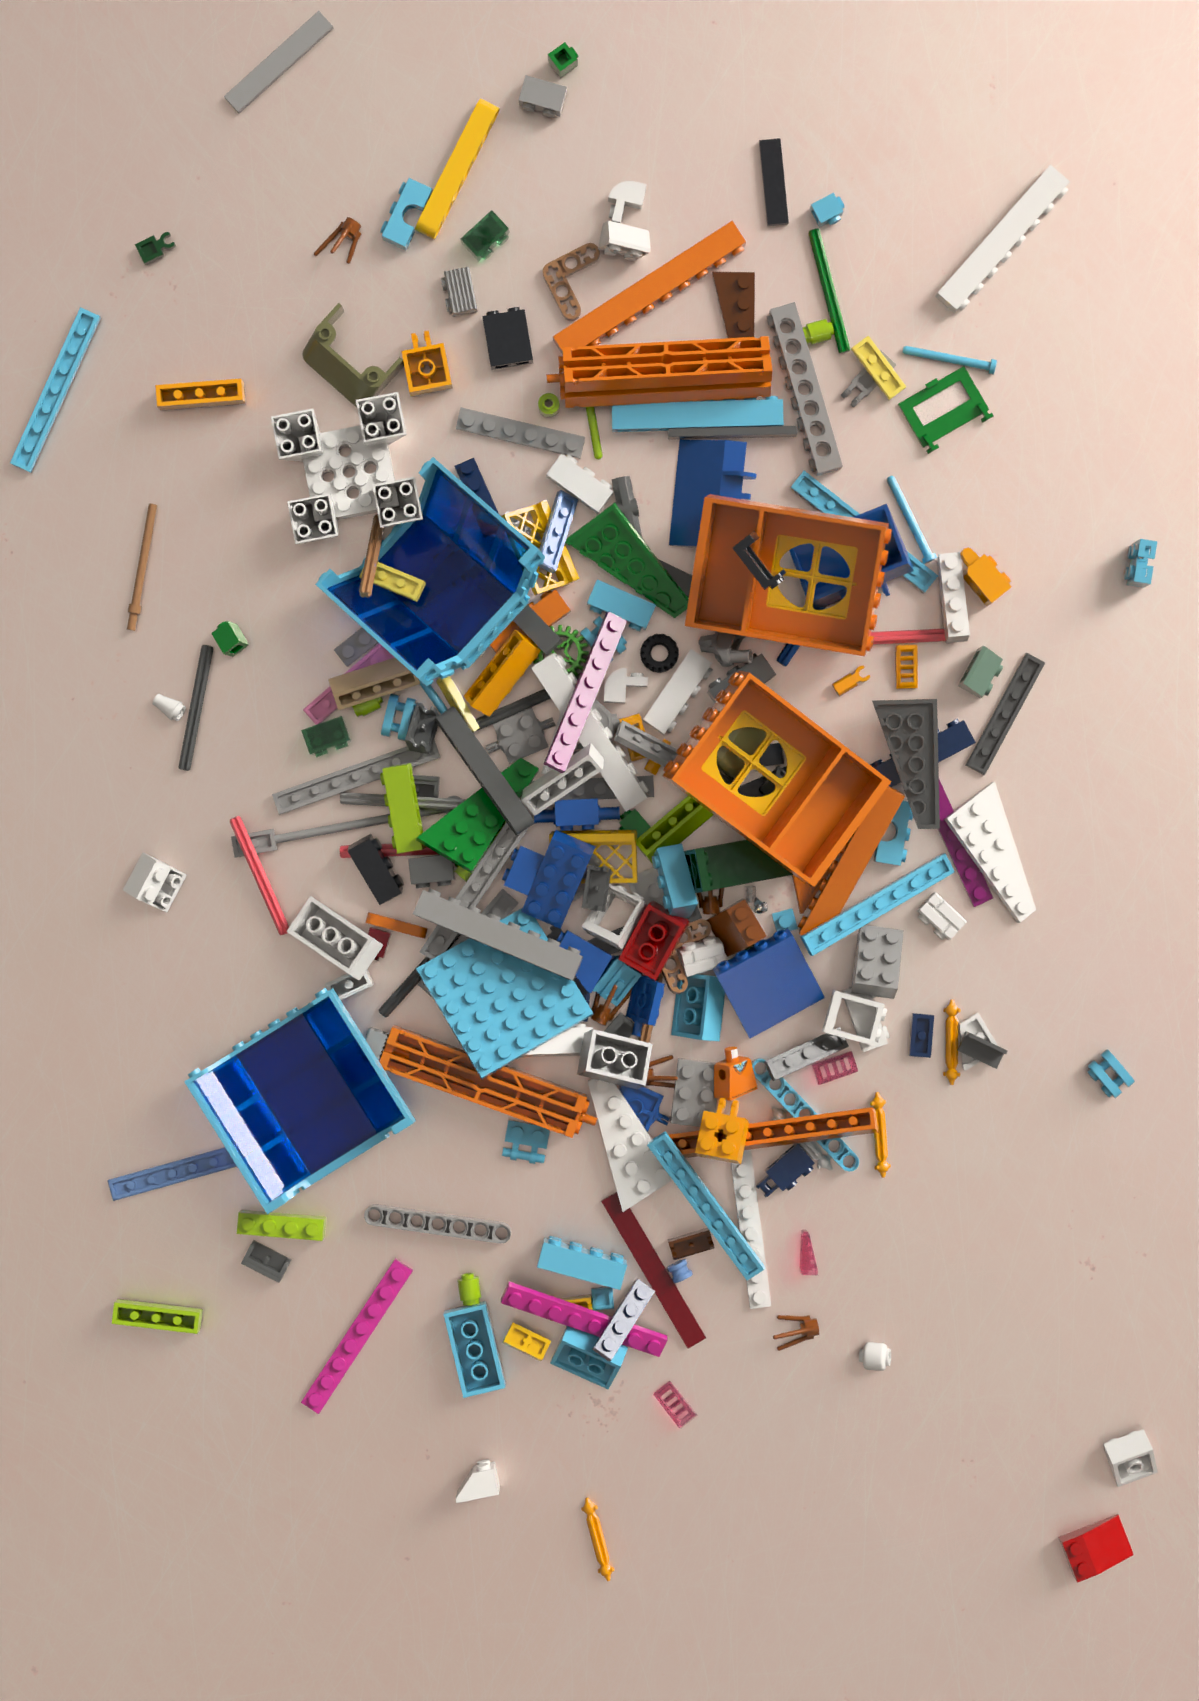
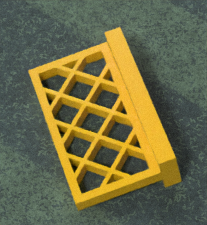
[501,500,580,596]
[549,830,638,884]

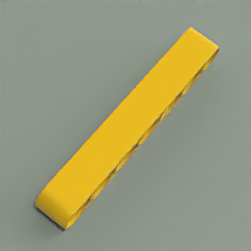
[415,98,500,239]

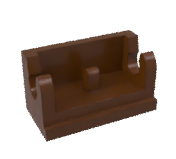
[668,1228,715,1260]

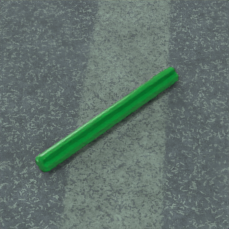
[808,228,850,353]

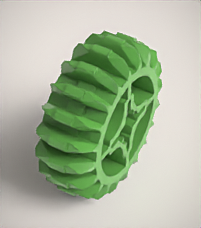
[533,625,590,677]

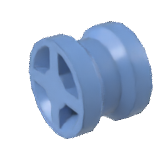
[667,1259,693,1284]

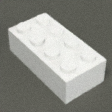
[286,896,383,981]

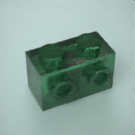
[301,716,352,758]

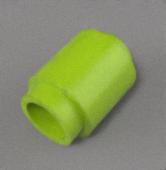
[802,319,834,345]
[538,393,560,417]
[352,697,383,717]
[457,1273,481,1306]

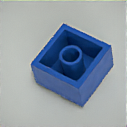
[502,846,544,896]

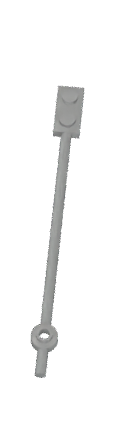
[231,796,461,858]

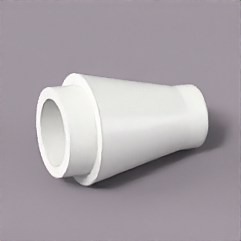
[152,694,186,721]

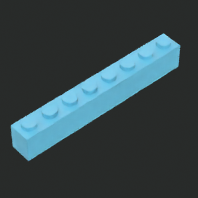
[612,396,784,432]

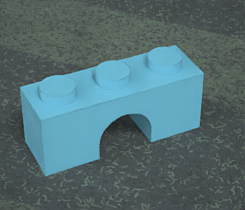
[380,178,433,251]
[874,801,913,866]

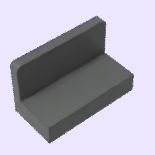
[957,1031,1008,1069]

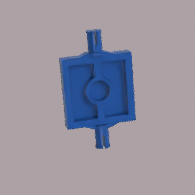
[626,976,665,1037]
[619,1086,670,1132]

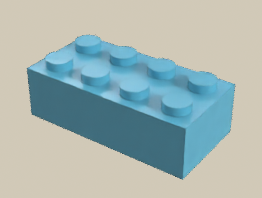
[537,1236,627,1290]
[444,1301,506,1398]

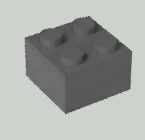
[408,855,456,888]

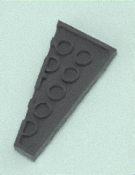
[872,699,940,829]

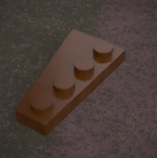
[712,272,755,338]

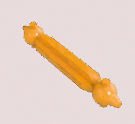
[943,999,961,1085]
[870,1092,891,1178]
[581,1497,614,1581]

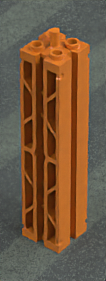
[546,336,772,408]
[380,1025,597,1138]

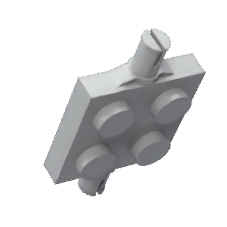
[485,707,556,764]

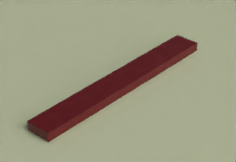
[601,1192,706,1349]

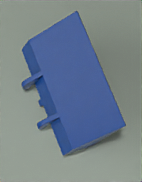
[669,439,757,548]
[789,504,914,609]

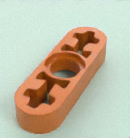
[365,912,428,939]

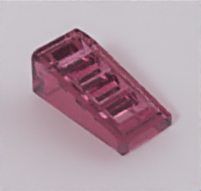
[811,1051,858,1085]
[799,1229,818,1275]
[653,1381,698,1428]

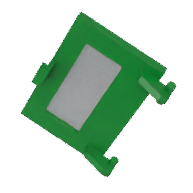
[898,366,994,454]

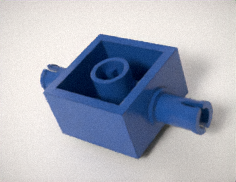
[534,798,620,831]

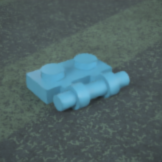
[502,1120,550,1164]

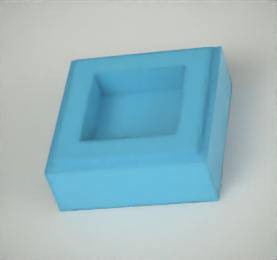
[591,1287,614,1310]

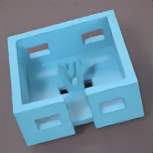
[1124,539,1157,588]

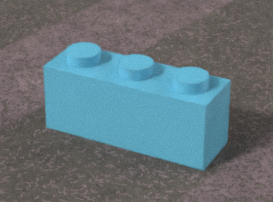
[587,580,656,632]

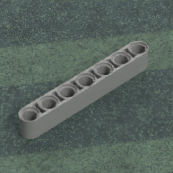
[364,1204,511,1244]

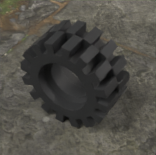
[640,634,679,673]

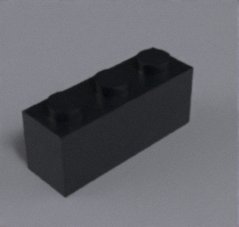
[347,834,404,905]

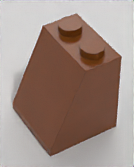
[706,899,767,957]

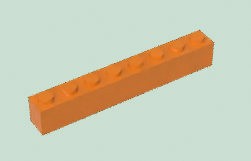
[797,786,905,935]

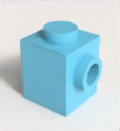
[810,192,845,228]

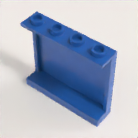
[712,928,825,1038]

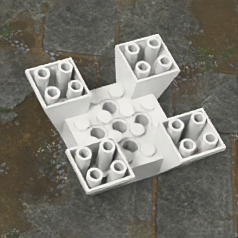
[271,392,423,544]

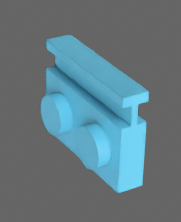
[593,955,642,1006]

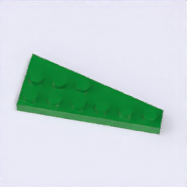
[565,502,689,618]
[416,758,539,873]

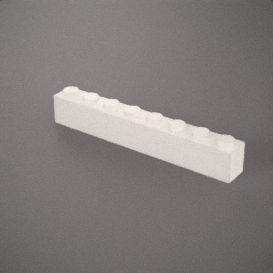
[935,165,1070,313]
[531,653,650,812]

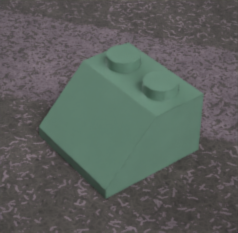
[958,646,1003,698]

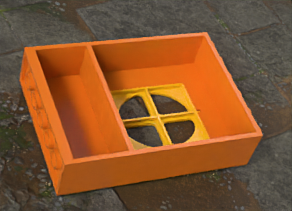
[685,494,892,656]
[662,671,891,887]

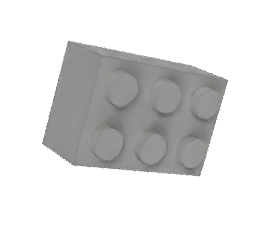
[851,925,904,999]
[577,1029,653,1089]
[670,1058,717,1127]

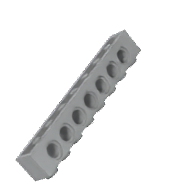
[767,302,843,476]

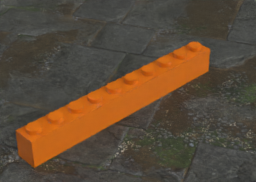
[553,220,746,353]
[669,1107,878,1158]

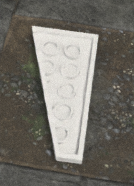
[944,782,1036,923]
[588,1078,672,1212]

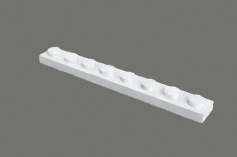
[731,1150,771,1309]

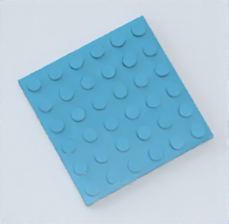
[416,908,593,1079]

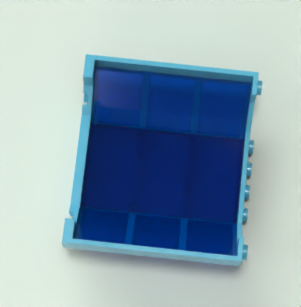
[315,457,545,686]
[184,988,416,1214]

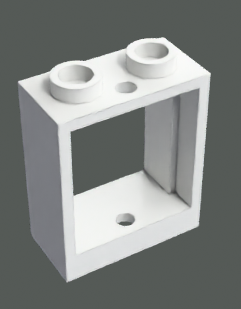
[582,884,647,951]
[822,990,887,1046]

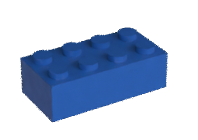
[521,830,595,929]

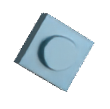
[772,908,798,932]

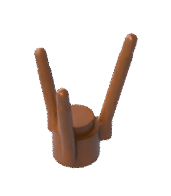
[314,217,362,264]
[697,888,724,914]
[591,985,632,1026]
[646,1055,678,1088]
[773,1315,819,1351]

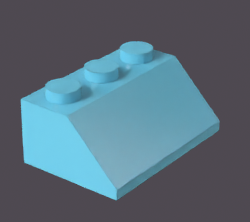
[652,843,698,918]
[671,973,725,1041]
[550,1326,628,1389]

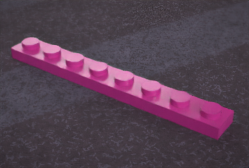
[301,1258,413,1414]
[501,1282,668,1357]

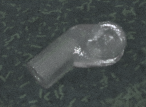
[745,886,768,914]

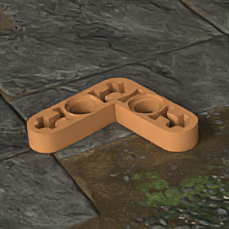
[543,243,600,321]
[662,919,711,994]

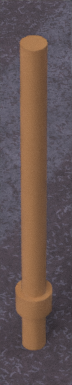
[127,504,157,631]

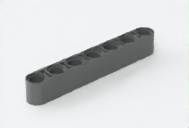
[435,706,535,835]

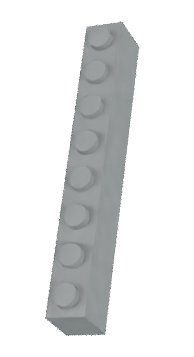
[413,888,583,981]

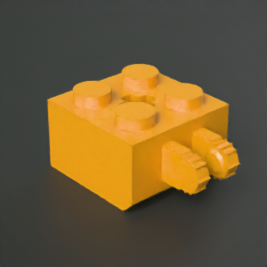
[401,330,453,396]
[960,547,1012,607]
[695,1098,749,1164]

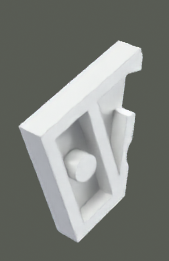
[959,1013,998,1071]

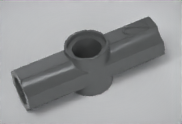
[612,476,643,539]

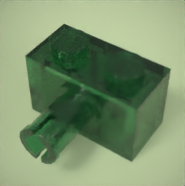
[460,210,510,262]

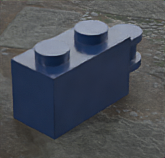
[756,1143,815,1198]

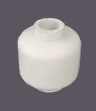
[859,1342,891,1371]

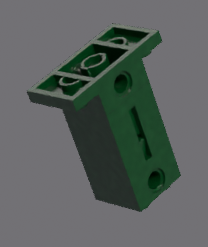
[684,840,793,893]

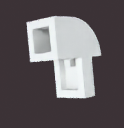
[608,181,647,224]
[604,668,648,703]

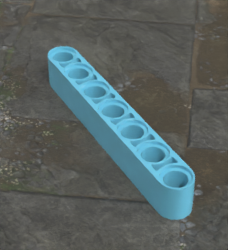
[751,1058,859,1172]

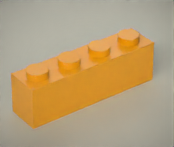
[155,378,245,410]
[464,630,541,717]

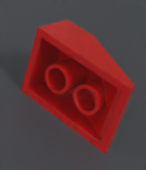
[618,901,690,981]
[1058,1514,1134,1583]

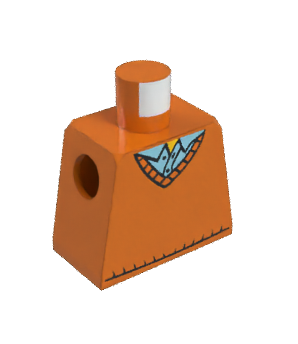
[714,1046,758,1101]

